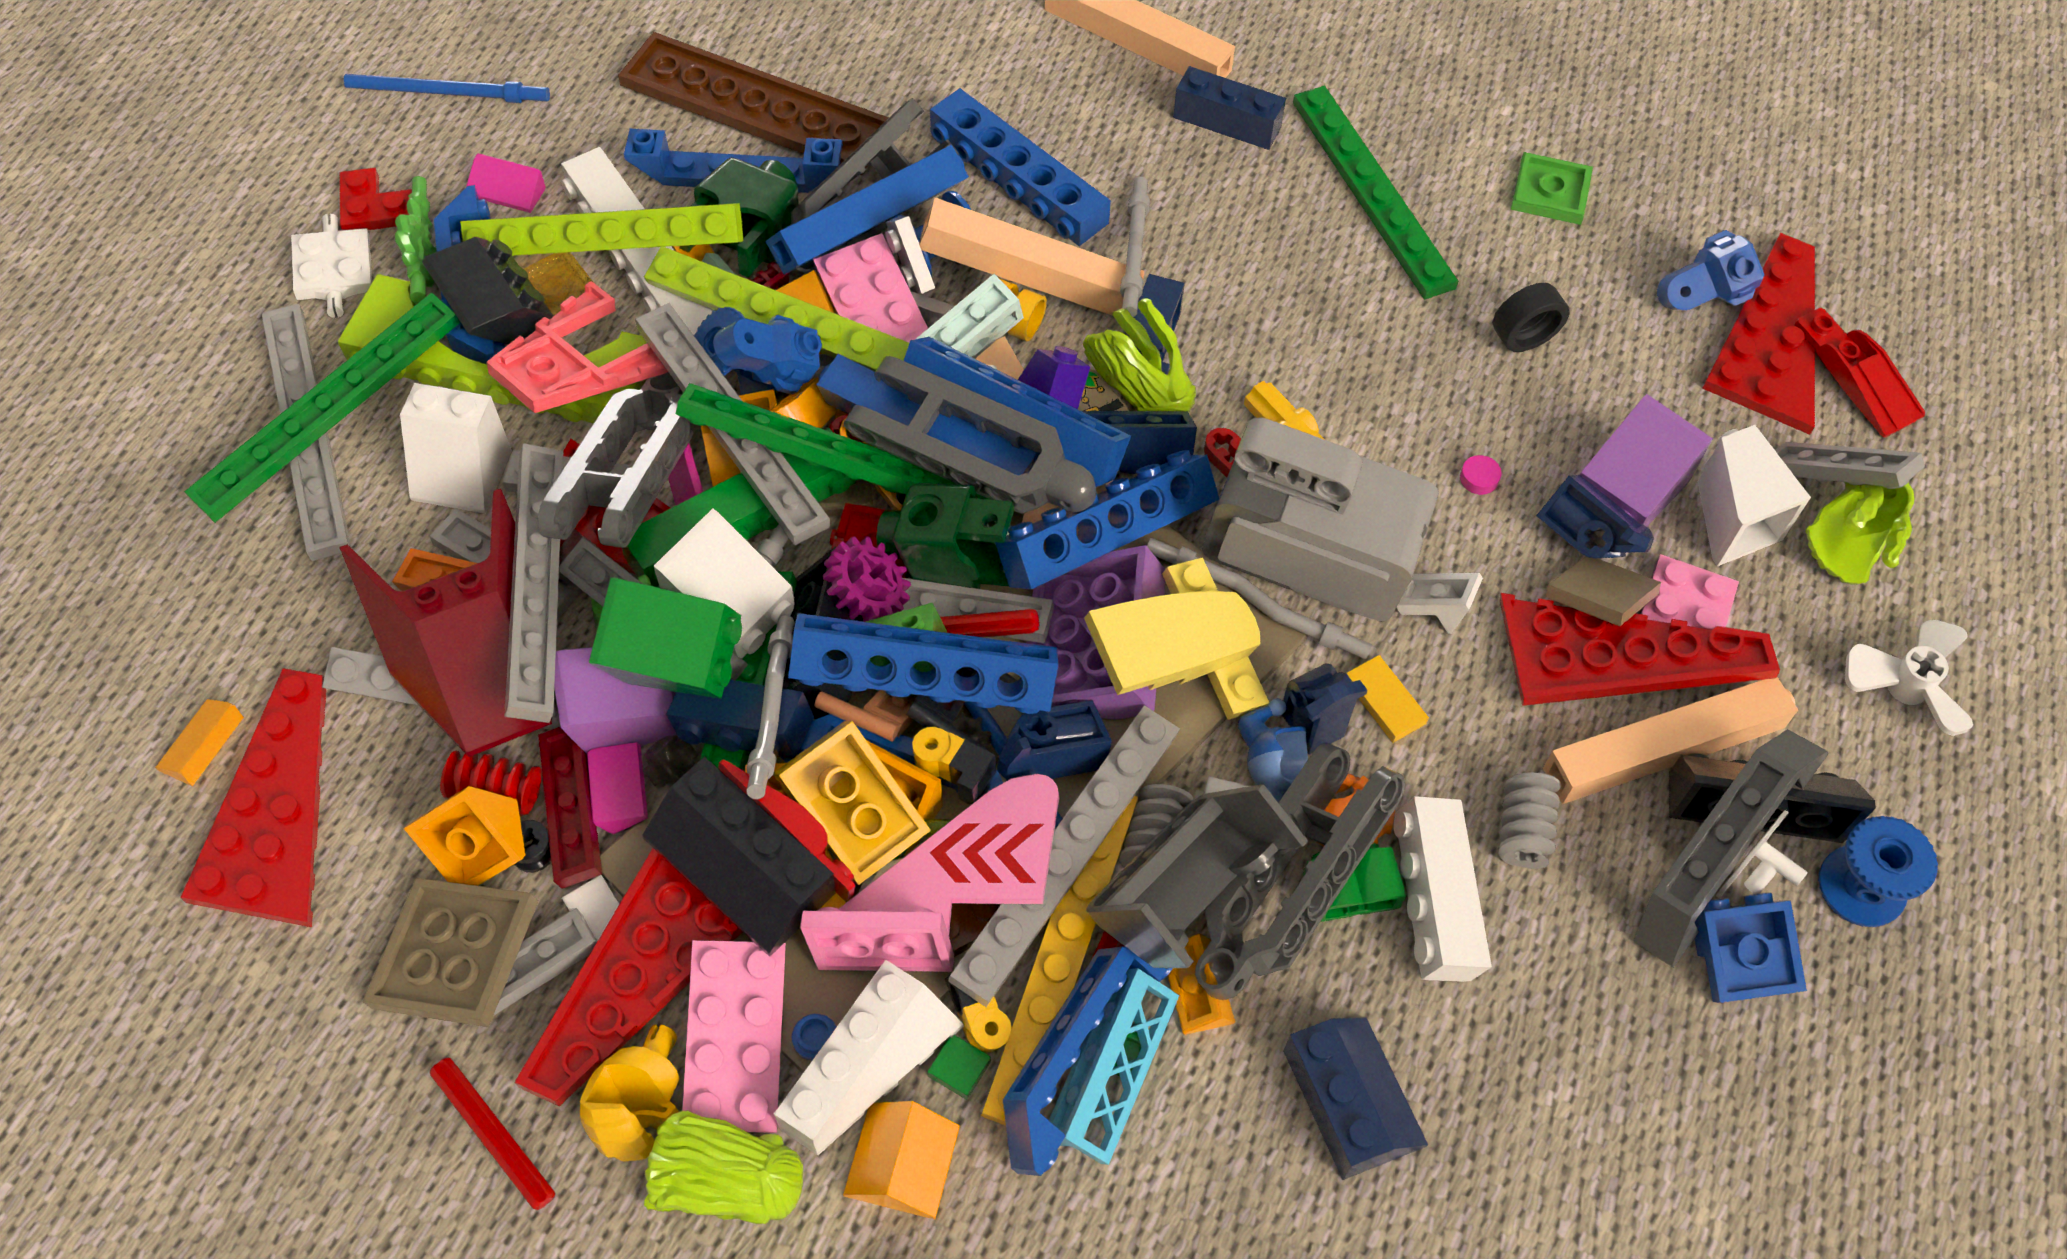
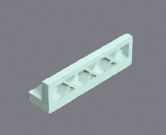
[916,274,1024,359]

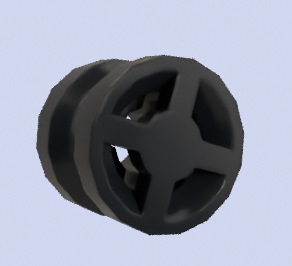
[514,820,551,873]

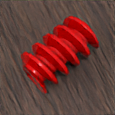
[440,750,542,817]

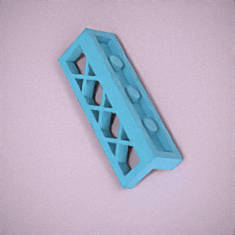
[1049,968,1179,1165]

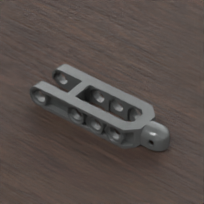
[790,98,959,277]
[843,356,1097,514]
[538,372,693,548]
[1195,743,1405,1000]

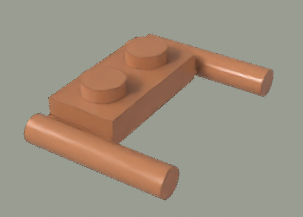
[814,690,917,741]

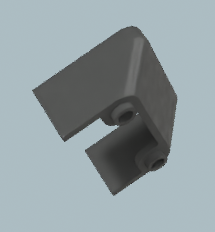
[1086,784,1308,969]

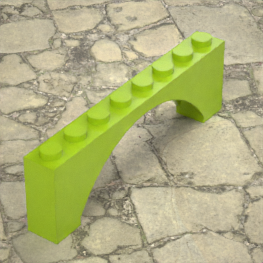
[338,274,647,423]

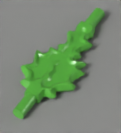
[395,176,437,304]

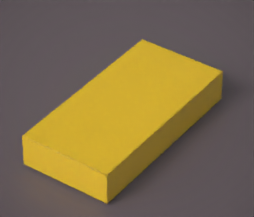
[1347,655,1429,743]

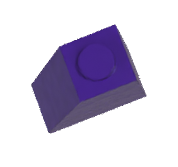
[1018,346,1090,409]

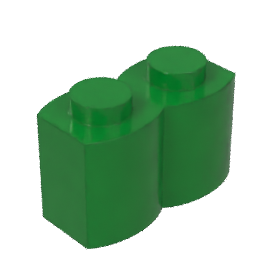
[1303,843,1406,922]

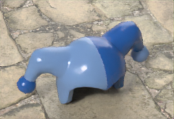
[1238,698,1308,803]

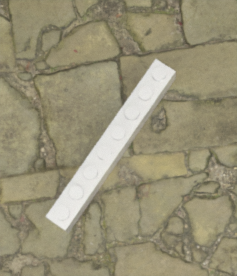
[561,147,714,335]

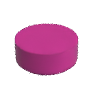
[1460,455,1502,495]

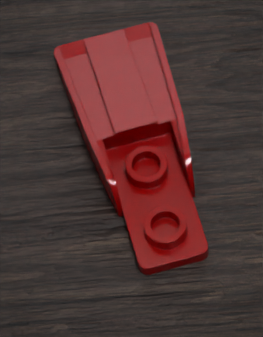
[1795,308,1925,438]
[719,760,855,902]

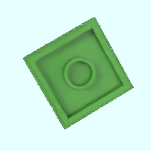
[1511,152,1593,225]

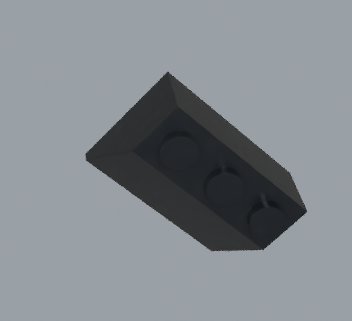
[422,237,553,345]

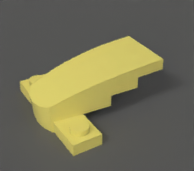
[1084,558,1270,720]

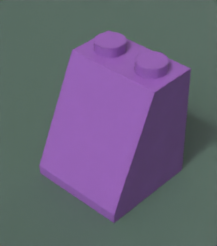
[1580,394,1713,527]
[554,647,677,753]

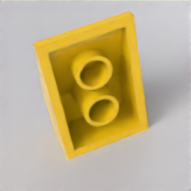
[773,721,931,885]

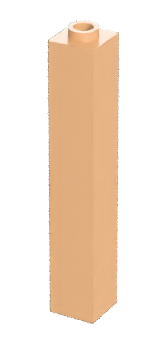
[1044,0,1235,78]
[919,198,1145,316]
[1543,677,1798,804]

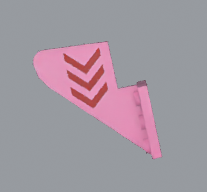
[800,774,1059,972]

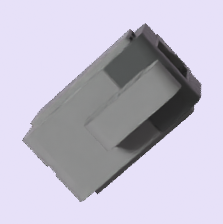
[1202,418,1439,621]

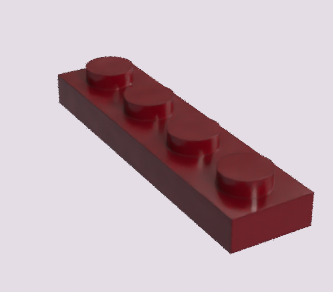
[538,727,603,889]

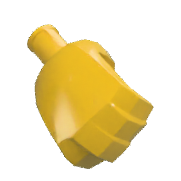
[580,1024,679,1162]

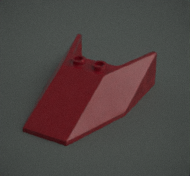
[339,488,552,757]

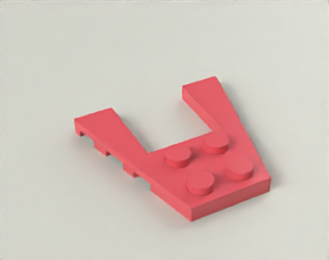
[487,281,668,413]

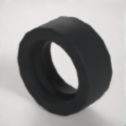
[1492,283,1570,352]

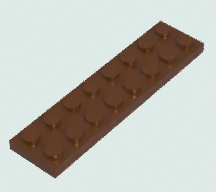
[618,32,889,176]

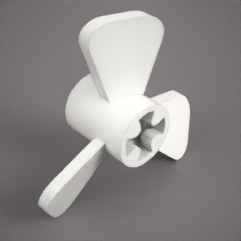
[1845,620,1973,736]

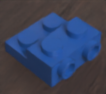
[1694,893,1807,1003]

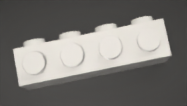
[1394,796,1492,982]

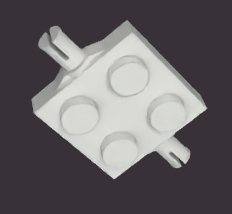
[291,214,372,318]

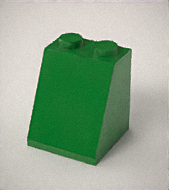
[589,577,742,699]

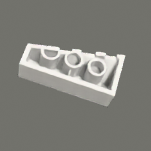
[774,960,964,1155]

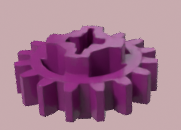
[823,537,911,622]

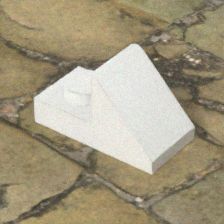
[1396,573,1483,634]

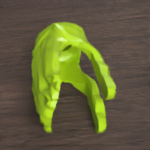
[1083,298,1196,413]
[1805,482,1915,585]
[644,1110,803,1224]

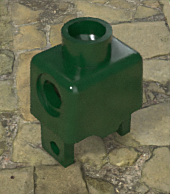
[679,157,799,277]
[876,483,1015,589]

